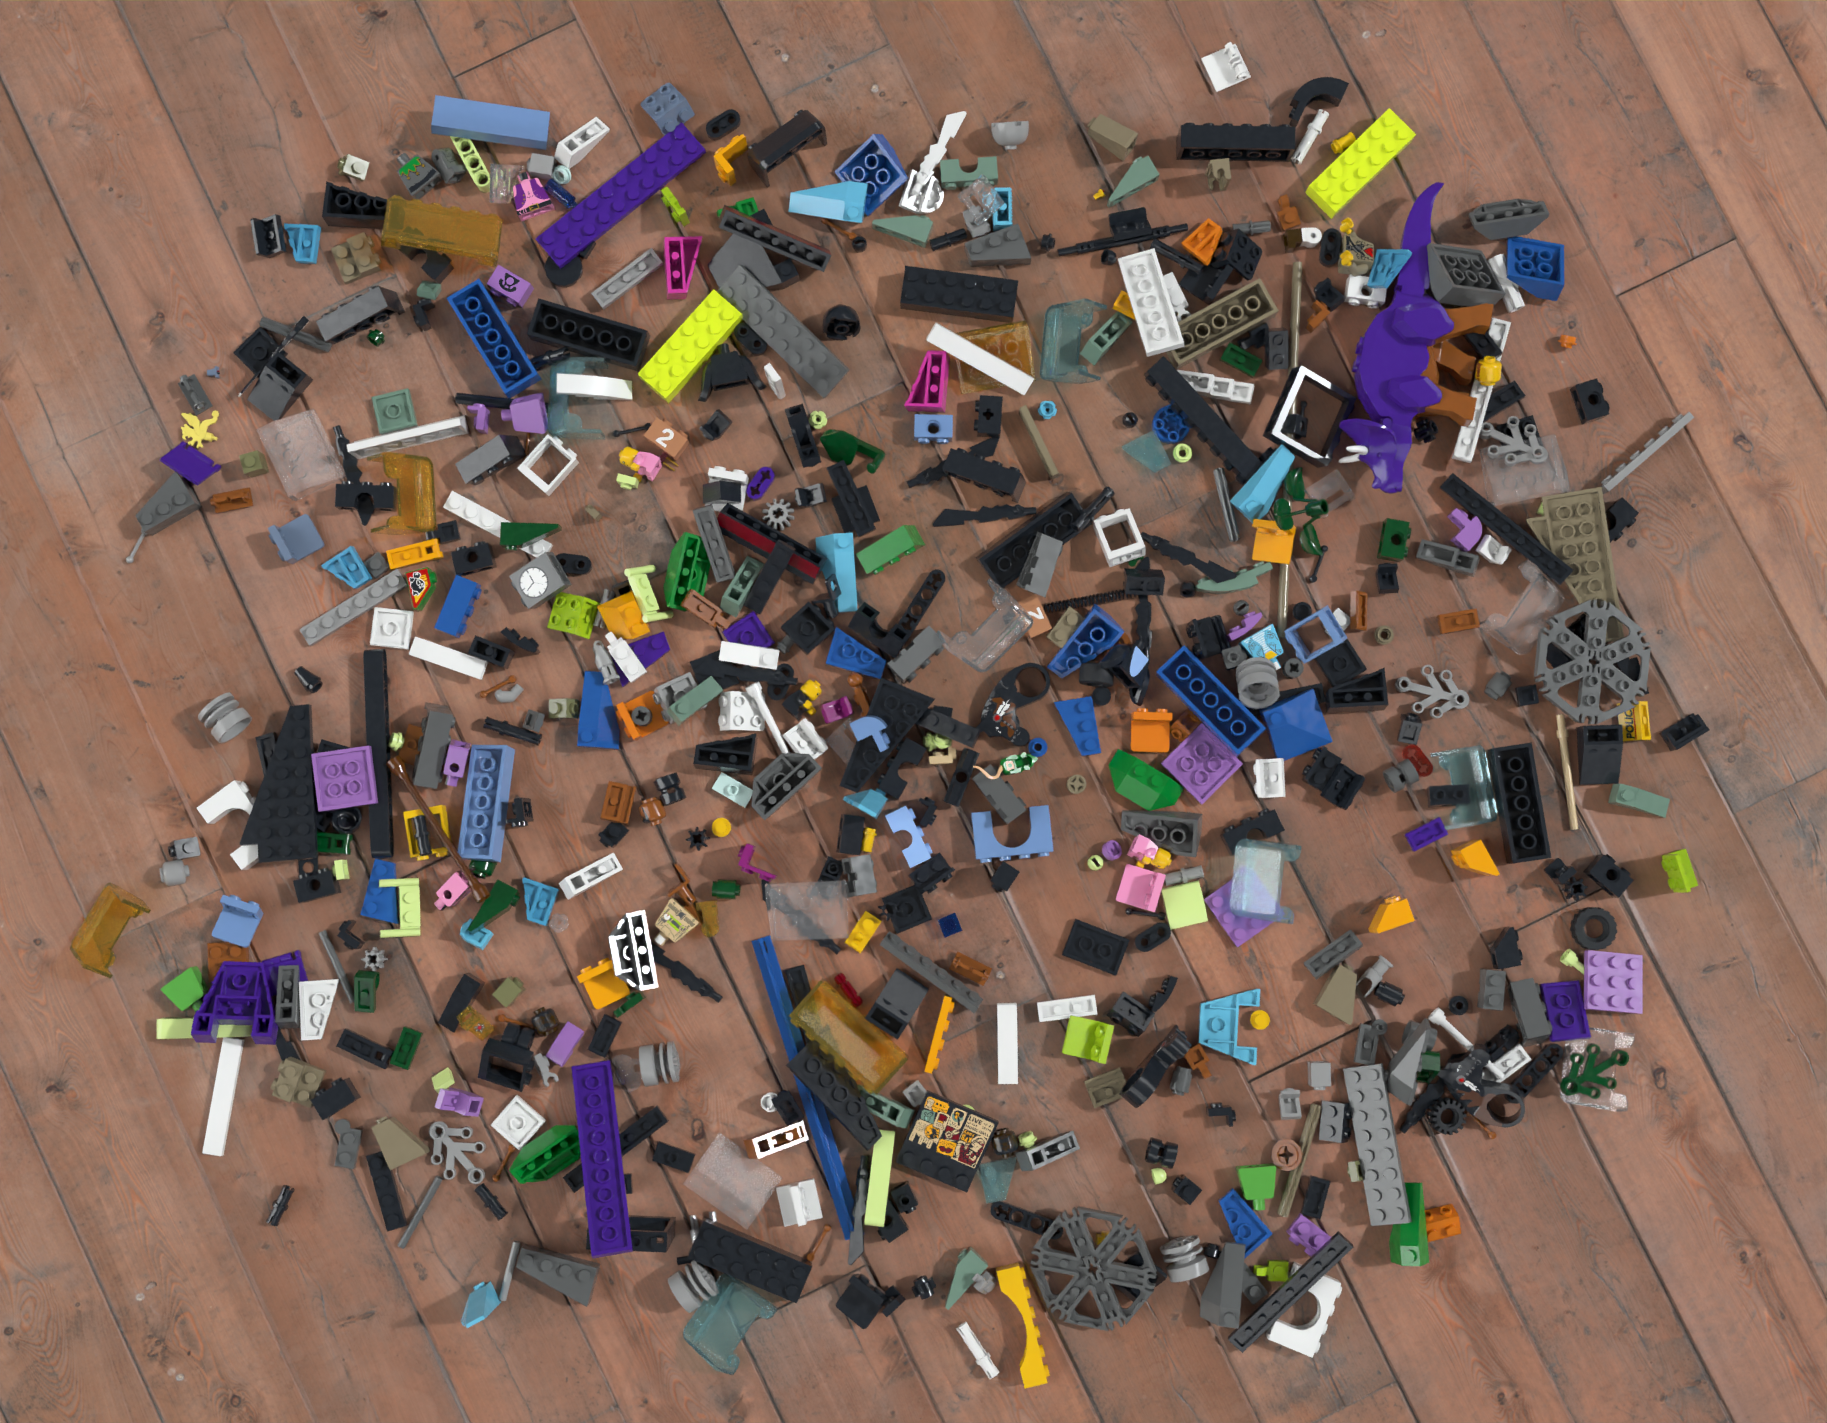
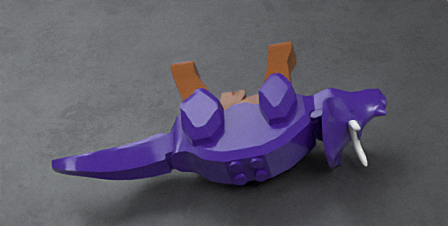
[1338,182,1494,494]

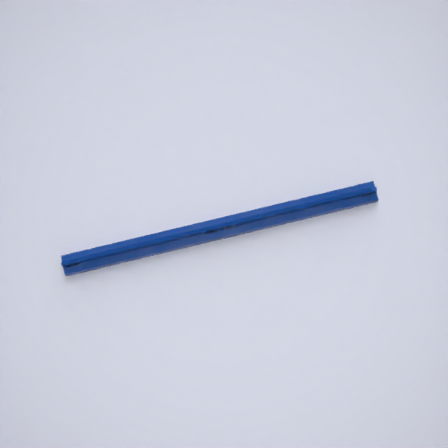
[751,935,855,1240]

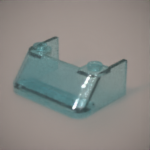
[1040,298,1107,384]
[548,357,608,440]
[1430,745,1497,830]

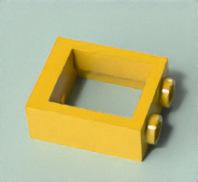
[403,805,452,861]

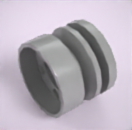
[1236,657,1280,709]
[198,692,252,744]
[639,1041,680,1087]
[1160,1235,1209,1282]
[668,1260,719,1313]

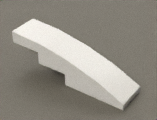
[1177,370,1255,404]
[556,373,632,400]
[409,637,488,680]
[997,1003,1018,1084]

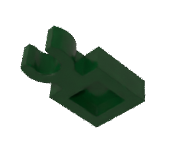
[613,991,646,1018]

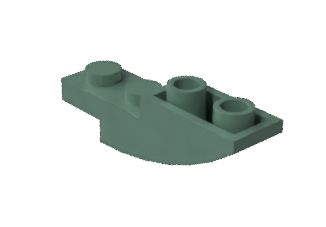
[1195,561,1273,594]

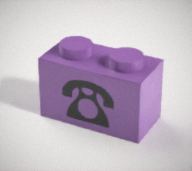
[487,265,534,308]

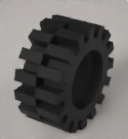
[1427,1097,1467,1135]

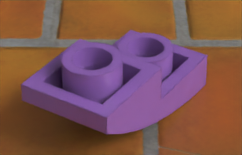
[1227,611,1263,643]
[546,1022,584,1067]

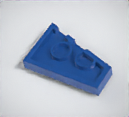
[826,627,886,679]
[1054,696,1101,756]
[360,859,399,924]
[1218,1188,1273,1259]

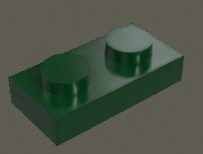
[1220,342,1263,378]
[390,1026,423,1070]

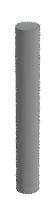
[499,1241,521,1301]

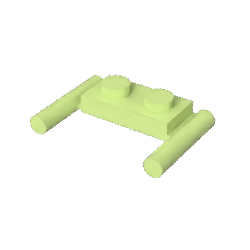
[624,565,673,623]
[379,878,421,938]

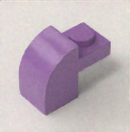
[1447,508,1482,552]
[435,1087,484,1117]

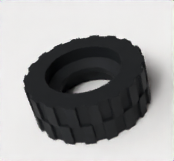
[1570,907,1617,950]

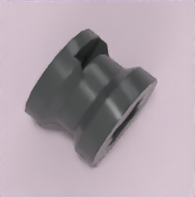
[1282,658,1304,679]
[631,706,653,726]

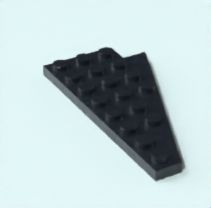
[240,704,318,864]

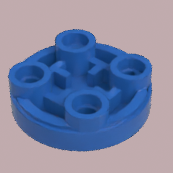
[1152,404,1190,444]

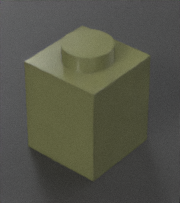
[239,450,269,478]
[492,976,526,1008]

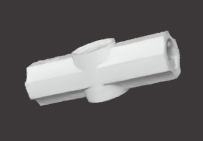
[1488,254,1525,313]

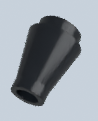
[294,666,323,693]

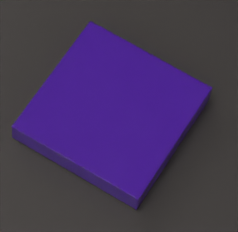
[722,611,775,648]

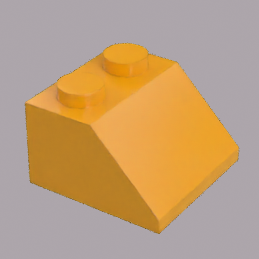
[597,591,650,639]
[1451,839,1500,876]
[1368,896,1415,934]

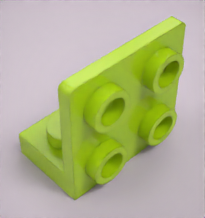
[547,592,600,639]
[1661,849,1698,893]
[1062,1015,1114,1064]

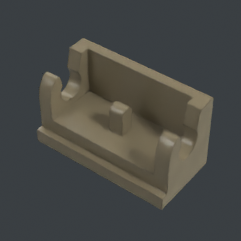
[1205,158,1231,191]

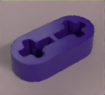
[746,467,775,501]

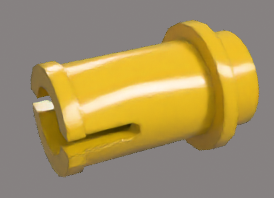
[1331,132,1356,154]
[861,827,877,852]

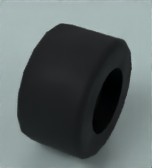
[1079,663,1114,687]

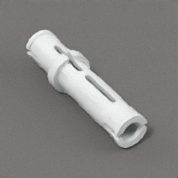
[1291,109,1329,164]
[956,1322,999,1379]

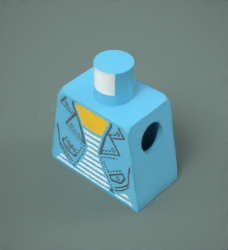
[1238,624,1284,670]

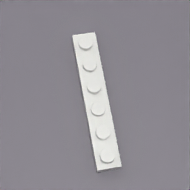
[443,491,553,558]

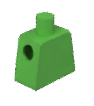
[161,966,209,1012]
[1236,1163,1276,1211]

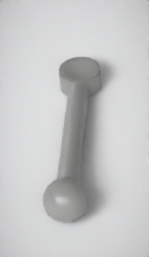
[126,529,148,563]

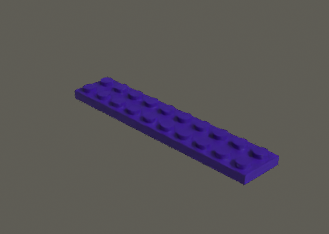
[536,122,706,269]
[572,1060,633,1259]

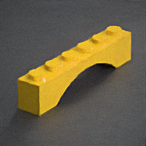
[996,1262,1050,1389]

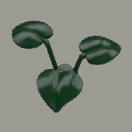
[1274,467,1329,555]

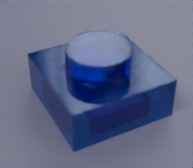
[937,913,963,938]

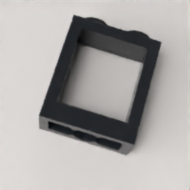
[478,1037,535,1092]

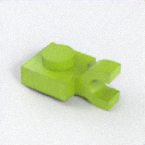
[1253,1260,1289,1282]

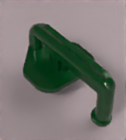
[820,429,886,474]

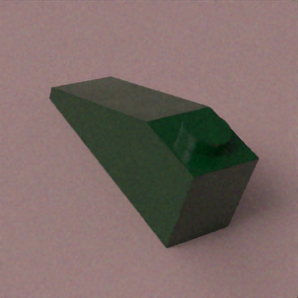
[500,522,562,551]
[468,879,520,935]

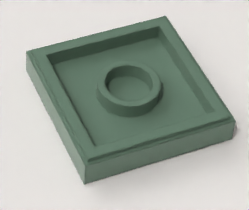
[371,388,418,435]

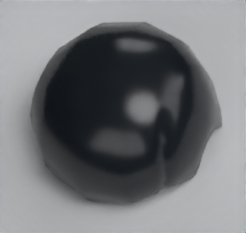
[331,807,362,834]

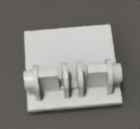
[1201,42,1251,92]

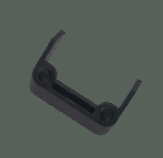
[747,110,827,188]

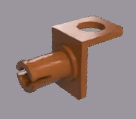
[667,862,697,907]

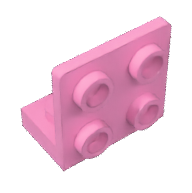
[1116,864,1166,912]

